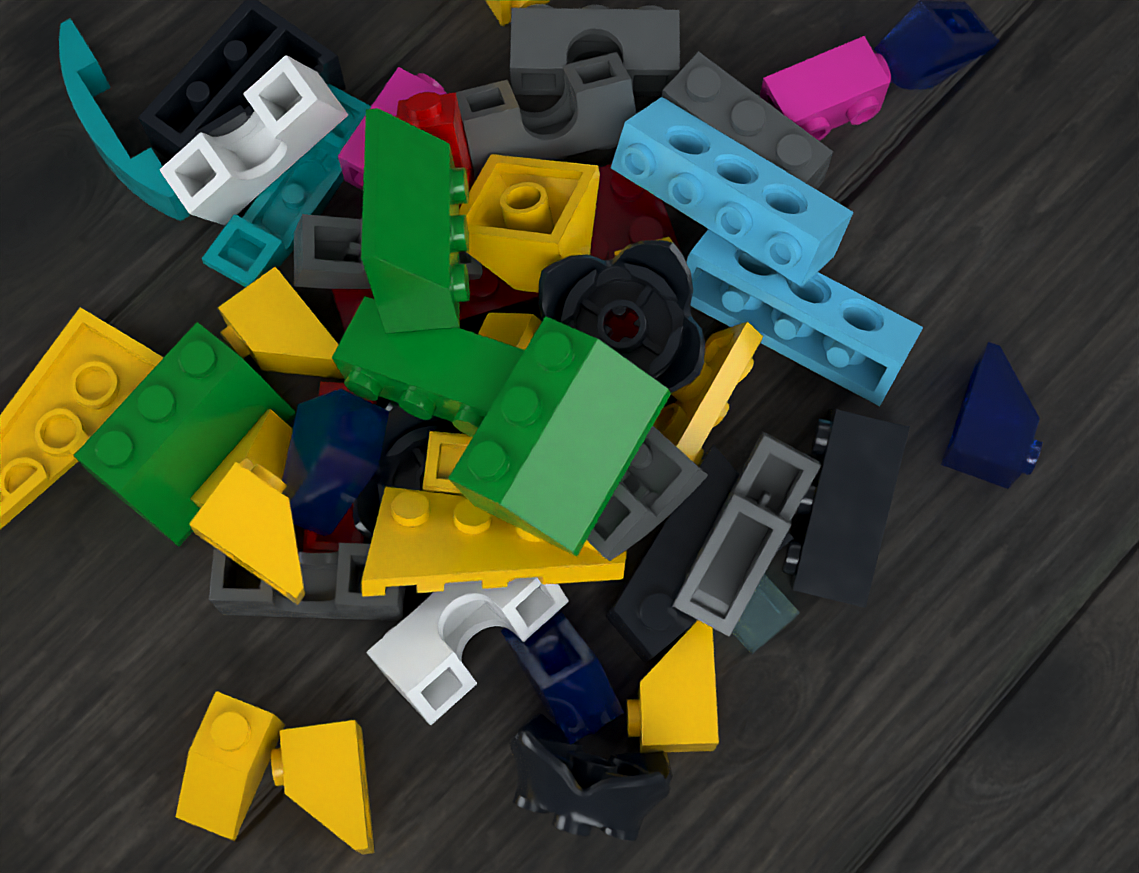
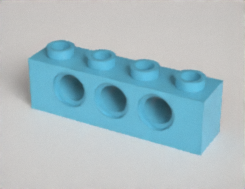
[611,97,854,286]
[686,229,923,406]

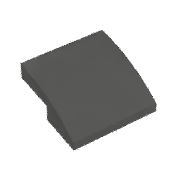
[587,426,708,561]

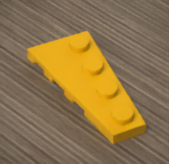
[0,307,164,530]
[653,321,763,465]
[362,487,627,597]

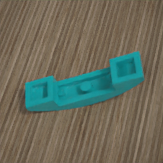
[59,18,190,221]
[202,84,371,287]

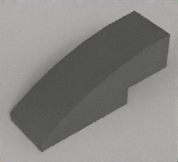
[294,214,483,289]
[673,432,821,637]

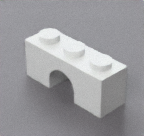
[160,55,348,225]
[366,577,569,726]

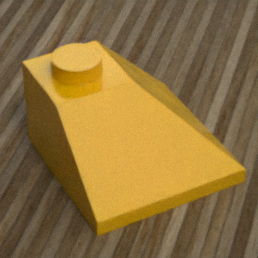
[459,154,600,293]

